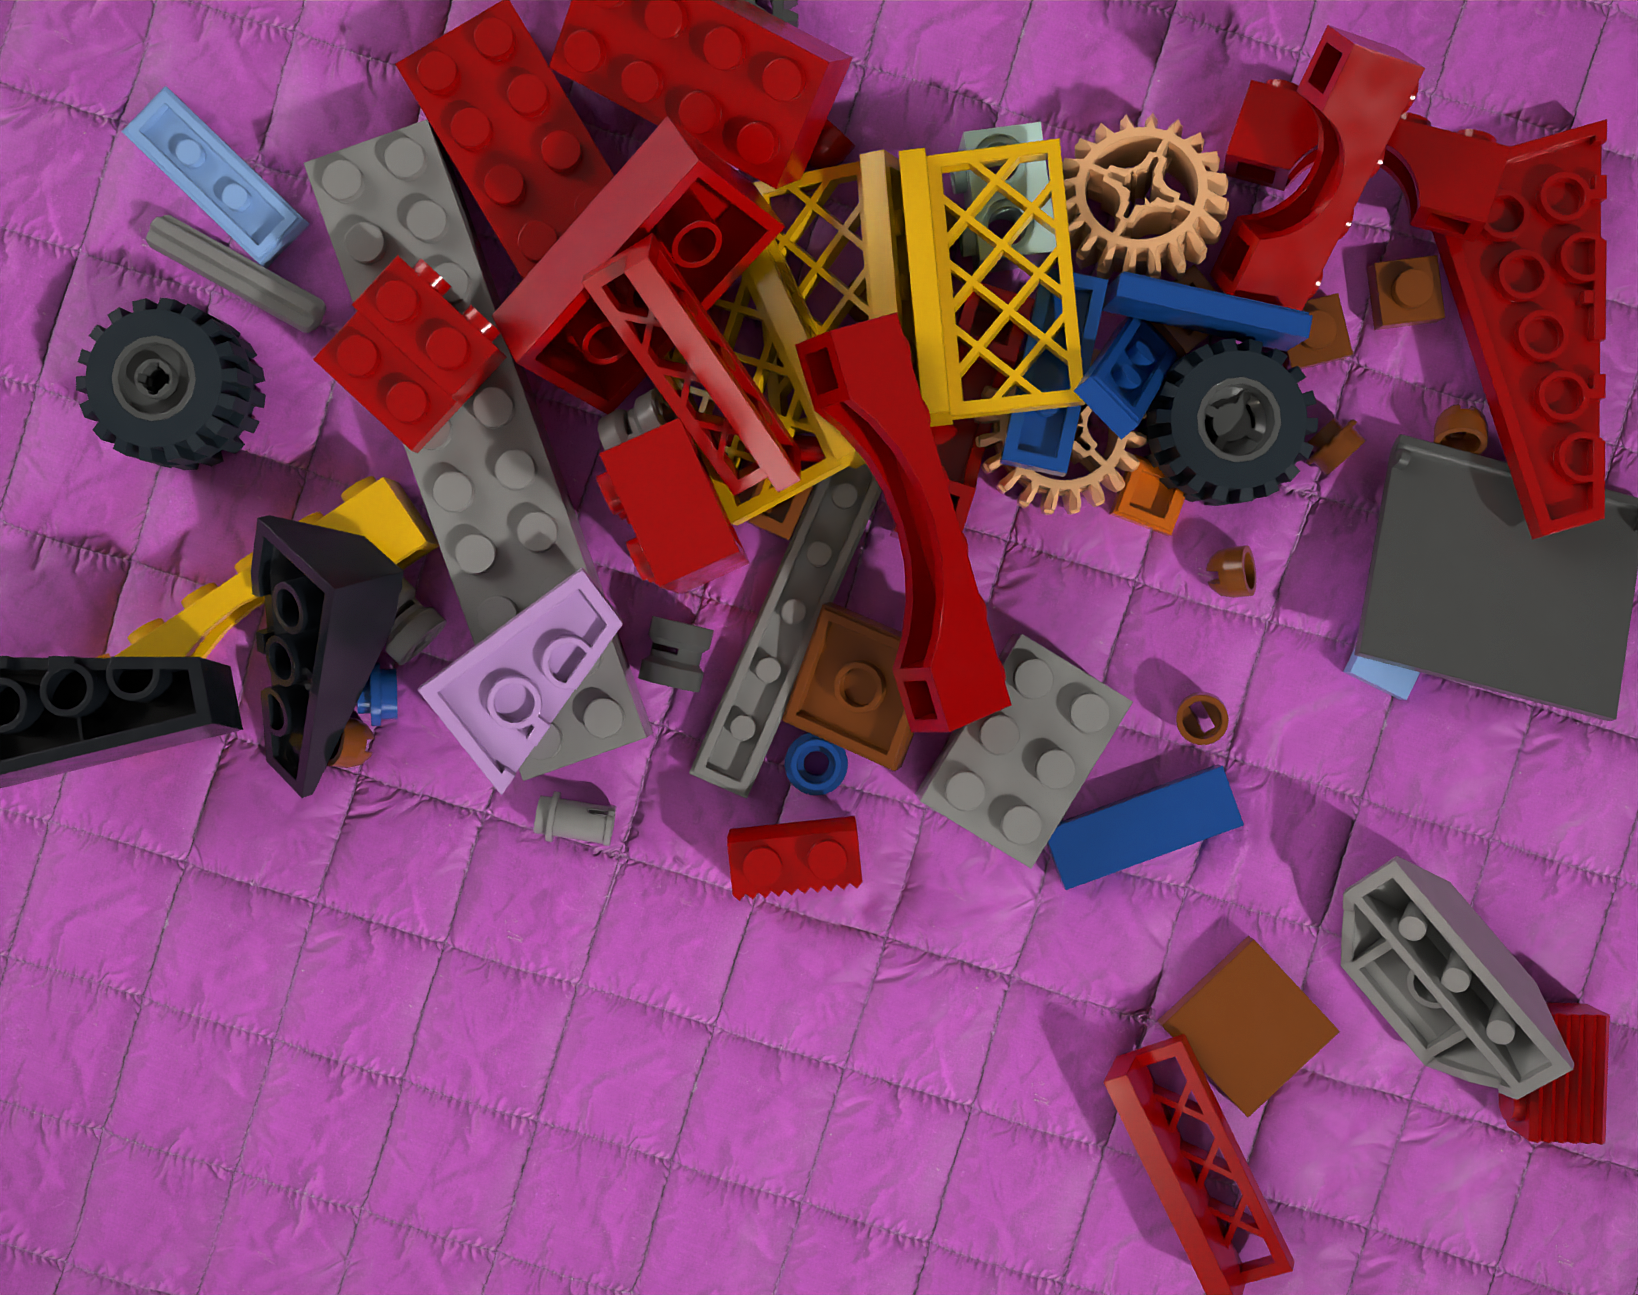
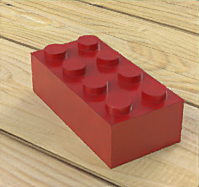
[395,0,614,279]
[549,0,853,189]
[491,116,785,414]
[596,418,750,594]

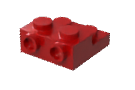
[313,255,507,454]

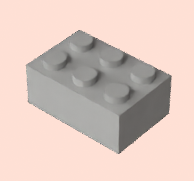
[915,634,1133,869]

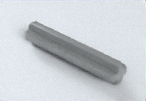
[146,215,326,333]

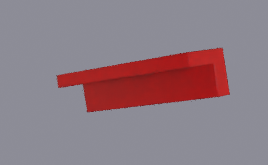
[581,233,801,496]
[1104,1033,1295,1295]

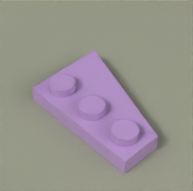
[418,567,623,795]

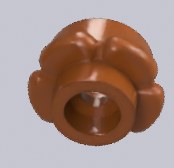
[1306,417,1366,475]

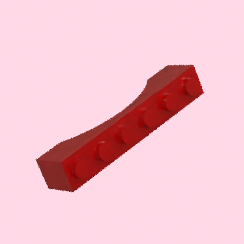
[795,312,1012,733]

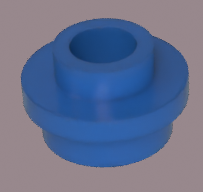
[357,662,398,726]
[785,733,848,795]

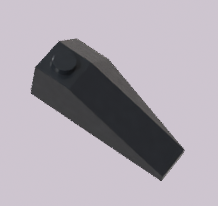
[251,515,404,798]

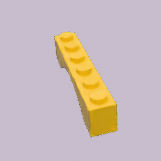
[96,476,439,659]

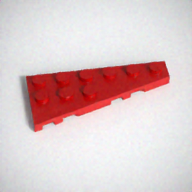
[1432,119,1607,540]

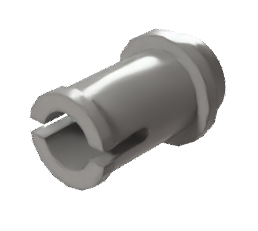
[534,791,617,846]

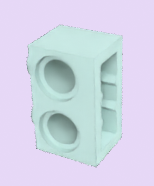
[950,122,1056,273]

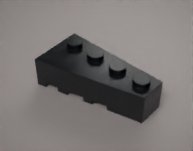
[0,656,243,788]

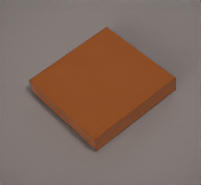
[782,602,914,771]
[1157,935,1340,1118]

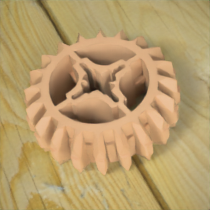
[1062,113,1229,280]
[974,349,1147,515]

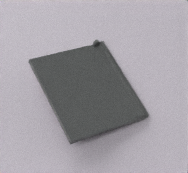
[1354,434,1638,721]

